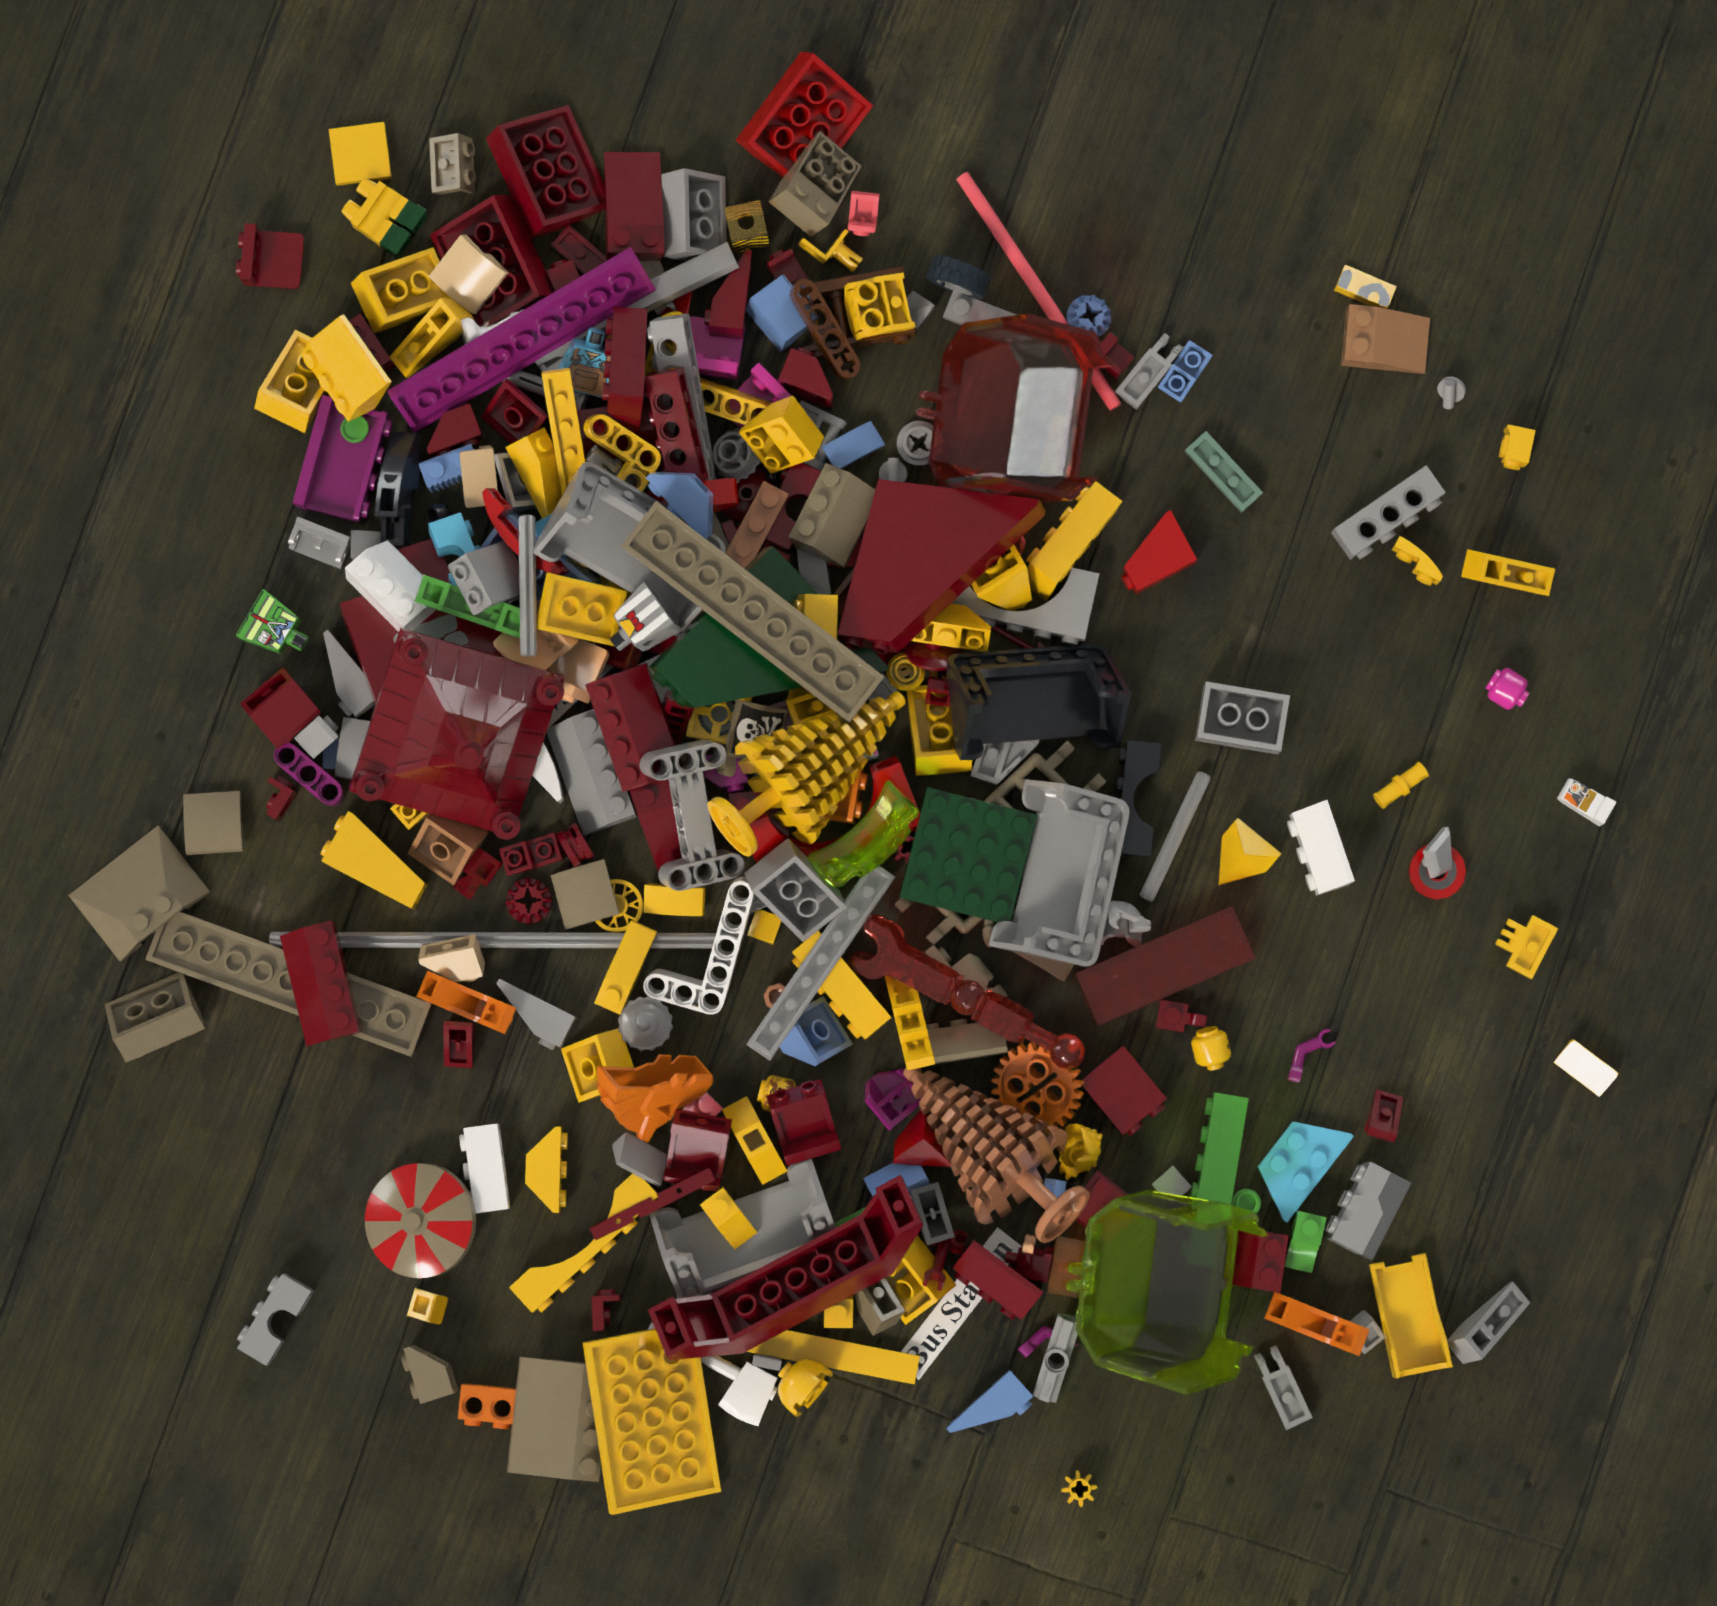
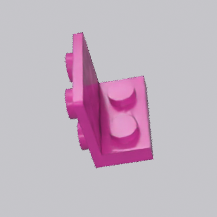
[690,317,745,380]
[729,363,791,429]

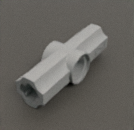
[1032,1313,1082,1403]

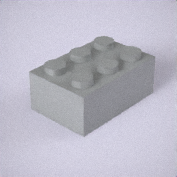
[1194,681,1290,755]
[744,838,847,942]

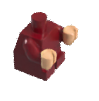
[1005,1234,1054,1282]

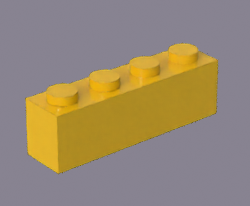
[792,930,891,1040]

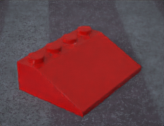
[735,52,873,178]

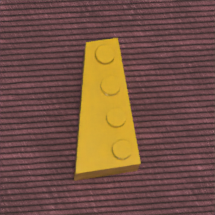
[1026,481,1122,602]

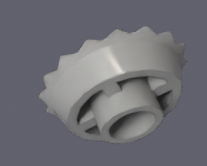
[713,428,761,481]
[618,996,673,1051]

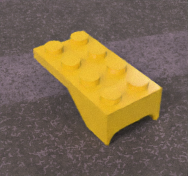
[1369,1253,1453,1379]

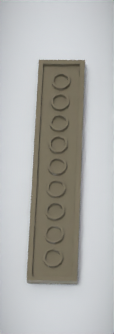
[621,501,884,722]
[145,912,432,1057]

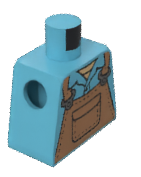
[558,328,610,398]

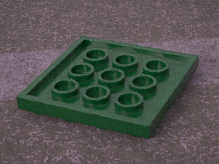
[899,787,1037,922]

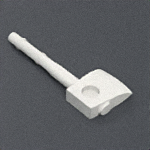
[648,1322,778,1426]

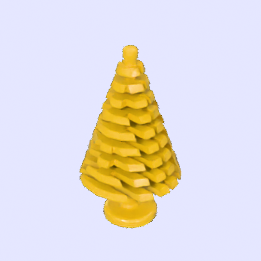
[707,691,906,857]

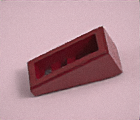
[662,690,694,745]

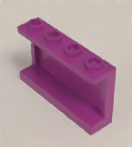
[293,395,393,524]

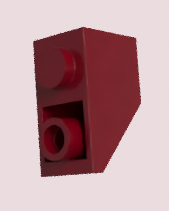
[427,403,484,459]

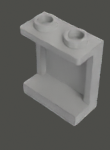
[448,541,520,615]

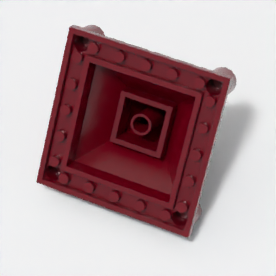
[349,627,565,840]

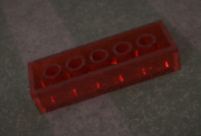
[1074,906,1255,1027]

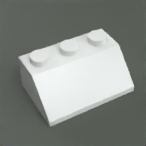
[345,540,436,632]
[1287,800,1355,896]

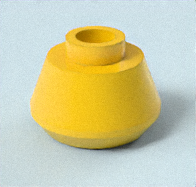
[886,652,925,691]

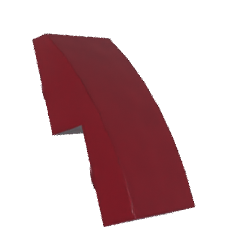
[499,832,565,876]

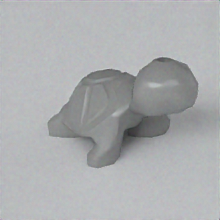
[1101,901,1152,947]

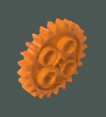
[991,1041,1084,1127]

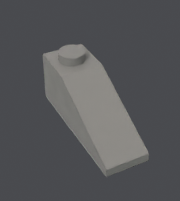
[323,630,375,719]
[497,979,577,1050]
[1447,1281,1530,1364]

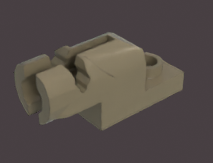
[924,945,1008,1012]

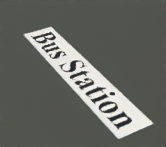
[901,1227,1022,1380]

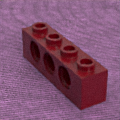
[644,367,709,482]

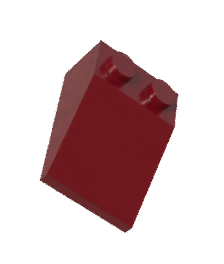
[629,779,682,872]

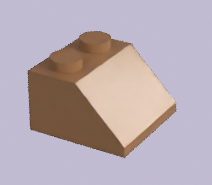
[408,814,489,885]

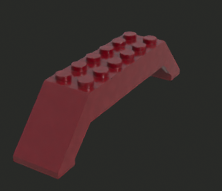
[648,1175,924,1360]

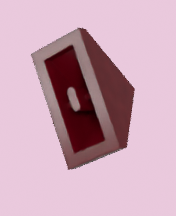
[443,1021,476,1068]

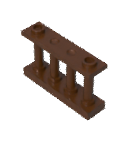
[798,266,915,359]

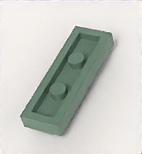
[1185,431,1263,513]

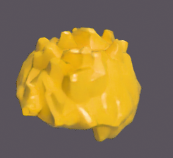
[1057,1123,1102,1180]

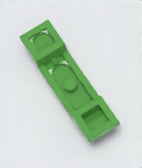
[414,574,520,638]

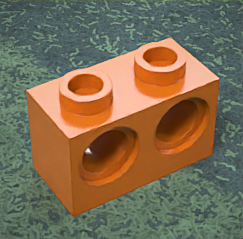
[458,1383,516,1429]

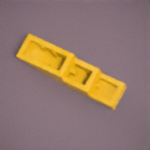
[884,967,935,1071]

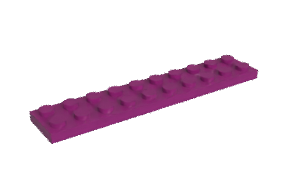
[387,247,656,433]

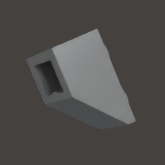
[294,715,339,759]

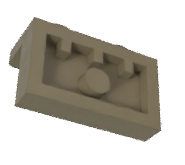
[429,133,476,195]

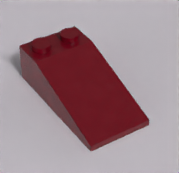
[604,152,664,262]

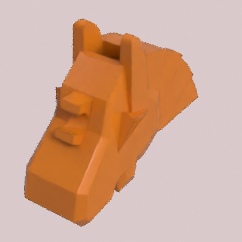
[597,1054,714,1144]

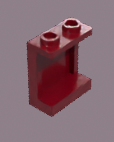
[1081,1046,1167,1136]
[766,1079,841,1166]
[663,1109,732,1191]

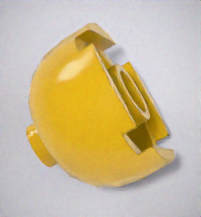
[778,1358,833,1417]

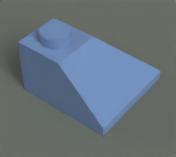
[780,996,853,1066]

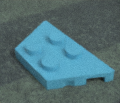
[1257,1122,1354,1223]

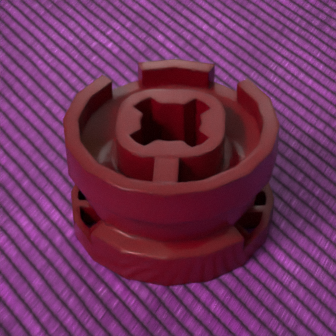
[555,822,594,867]

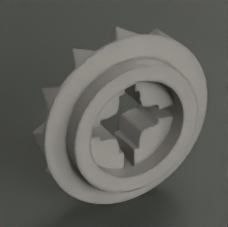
[897,421,942,466]

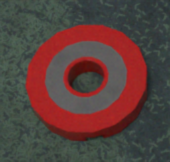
[1408,844,1466,900]

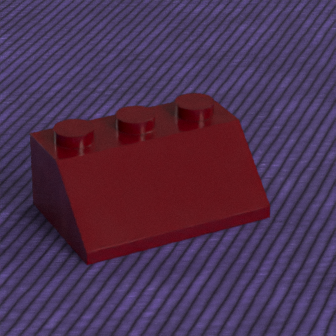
[952,1240,1043,1320]

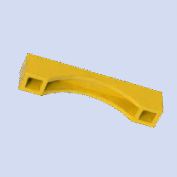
[509,1173,658,1313]

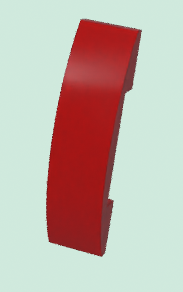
[482,488,570,575]

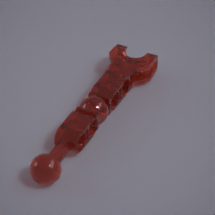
[848,914,1085,1069]

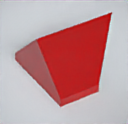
[893,1109,951,1167]

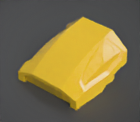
[844,273,916,340]

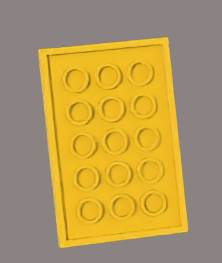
[583,1328,721,1515]

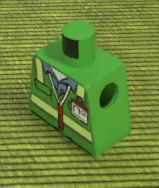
[236,589,309,654]

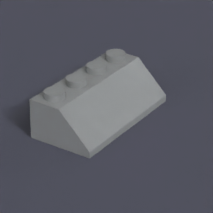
[546,709,637,836]

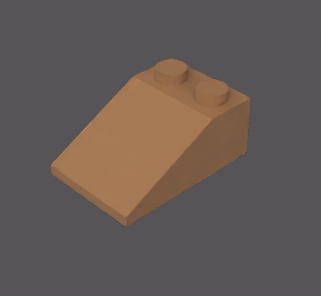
[1341,304,1430,374]

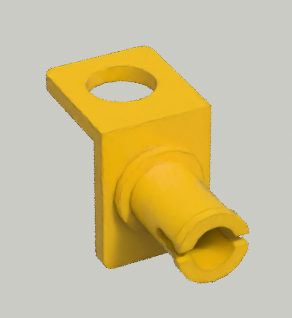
[798,229,863,272]

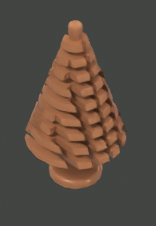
[903,1068,1090,1243]

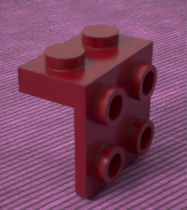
[236,224,304,290]

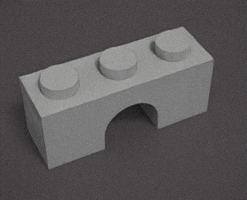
[237,1273,314,1366]

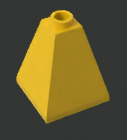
[971,544,1032,611]

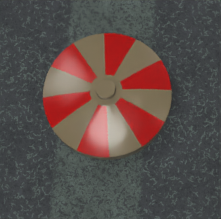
[365,1163,476,1278]

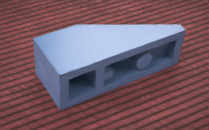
[946,1370,1033,1433]

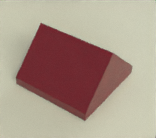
[481,379,550,444]

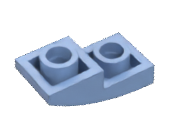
[1158,340,1213,402]
[822,421,885,469]

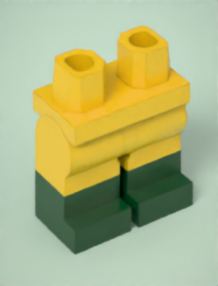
[342,178,429,259]

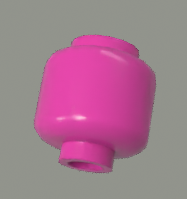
[1485,668,1529,710]

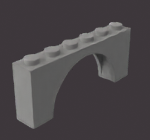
[952,568,1099,645]

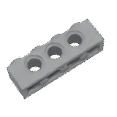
[1331,465,1446,560]

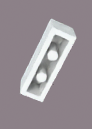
[459,1124,511,1213]

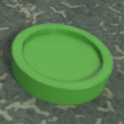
[340,416,369,443]

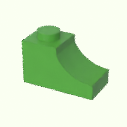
[1284,1211,1327,1273]

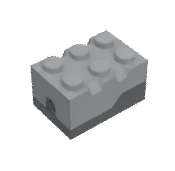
[1324,1162,1411,1260]

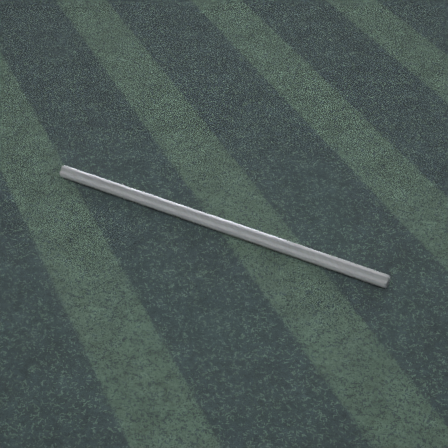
[269,932,722,949]

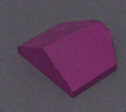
[864,1069,923,1130]

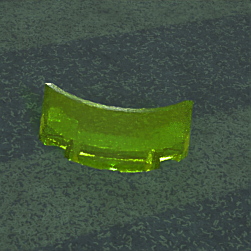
[806,780,919,888]

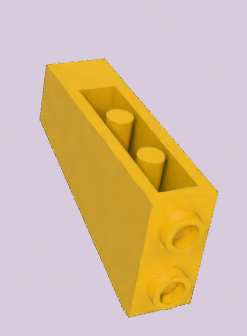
[321,811,428,910]

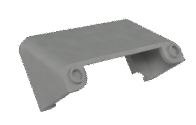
[532,462,726,637]
[989,779,1129,966]
[649,1158,836,1298]

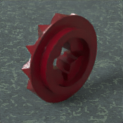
[506,878,551,924]

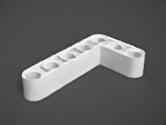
[643,877,755,1014]

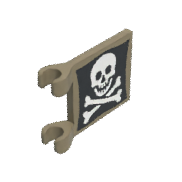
[717,700,788,777]

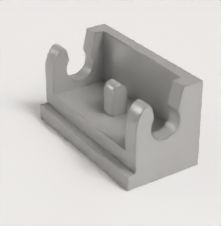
[288,516,351,569]

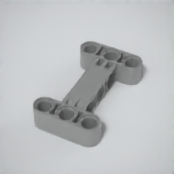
[640,739,744,891]

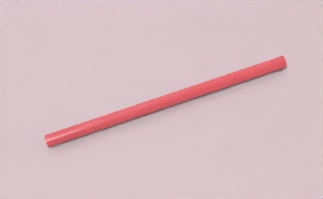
[956,172,1121,411]

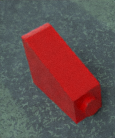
[1121,510,1197,594]

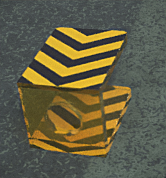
[724,200,769,253]

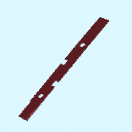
[590,1168,715,1240]

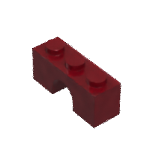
[764,463,821,553]

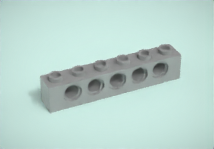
[648,313,716,481]

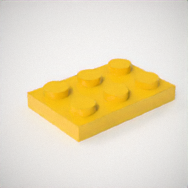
[537,573,627,646]

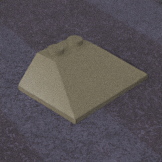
[68,825,210,962]

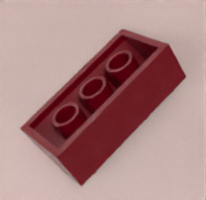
[602,306,647,432]
[585,663,683,792]
[280,920,362,1047]

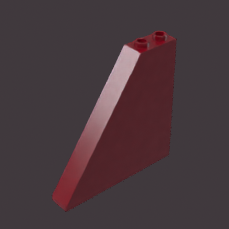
[837,479,1045,654]

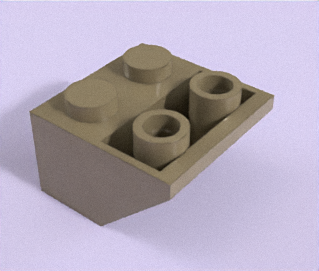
[401,1345,459,1404]

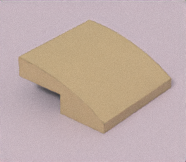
[429,235,508,314]

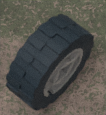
[926,255,992,300]

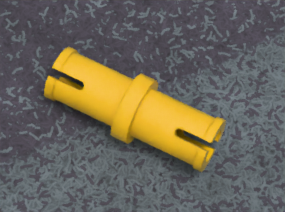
[1373,762,1429,809]

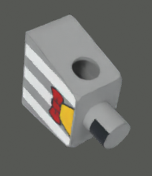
[610,582,683,651]

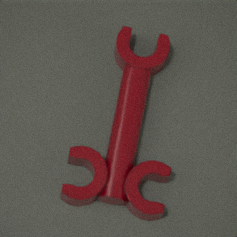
[922,1230,968,1291]

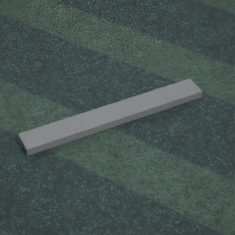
[535,242,739,366]
[746,861,895,1061]

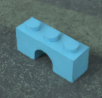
[428,512,480,586]

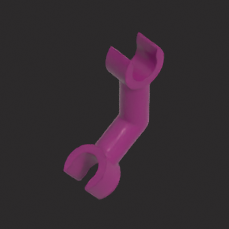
[1287,1029,1336,1083]
[1017,1326,1081,1357]

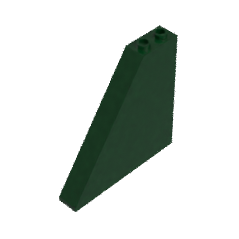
[649,546,889,708]

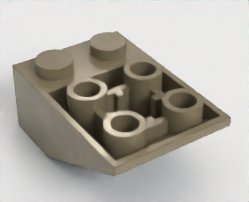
[769,131,861,237]

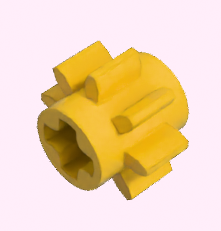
[1061,1470,1097,1507]

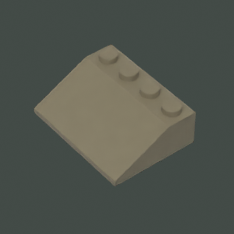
[507,1357,601,1482]

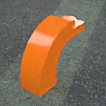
[416,971,516,1034]
[1264,1292,1370,1356]

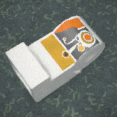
[1557,778,1616,827]

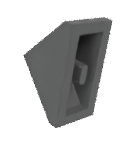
[910,1182,955,1245]

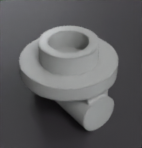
[1437,377,1466,409]
[879,458,907,482]

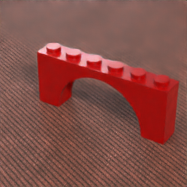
[749,756,920,867]

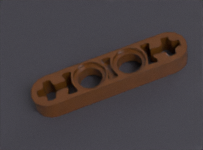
[790,279,860,380]

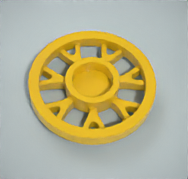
[595,879,643,932]

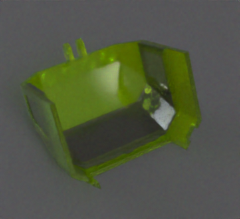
[1066,1190,1268,1395]

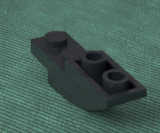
[375,432,420,546]

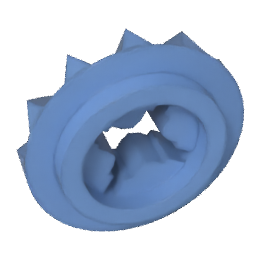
[1067,295,1112,339]

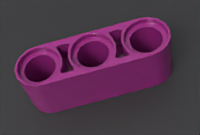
[274,743,345,807]

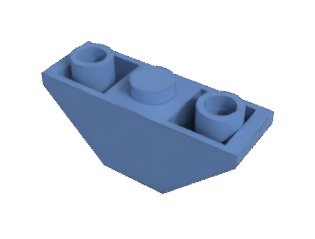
[646,471,714,539]

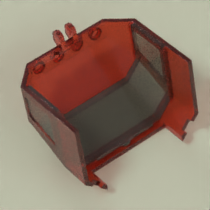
[916,313,1114,502]

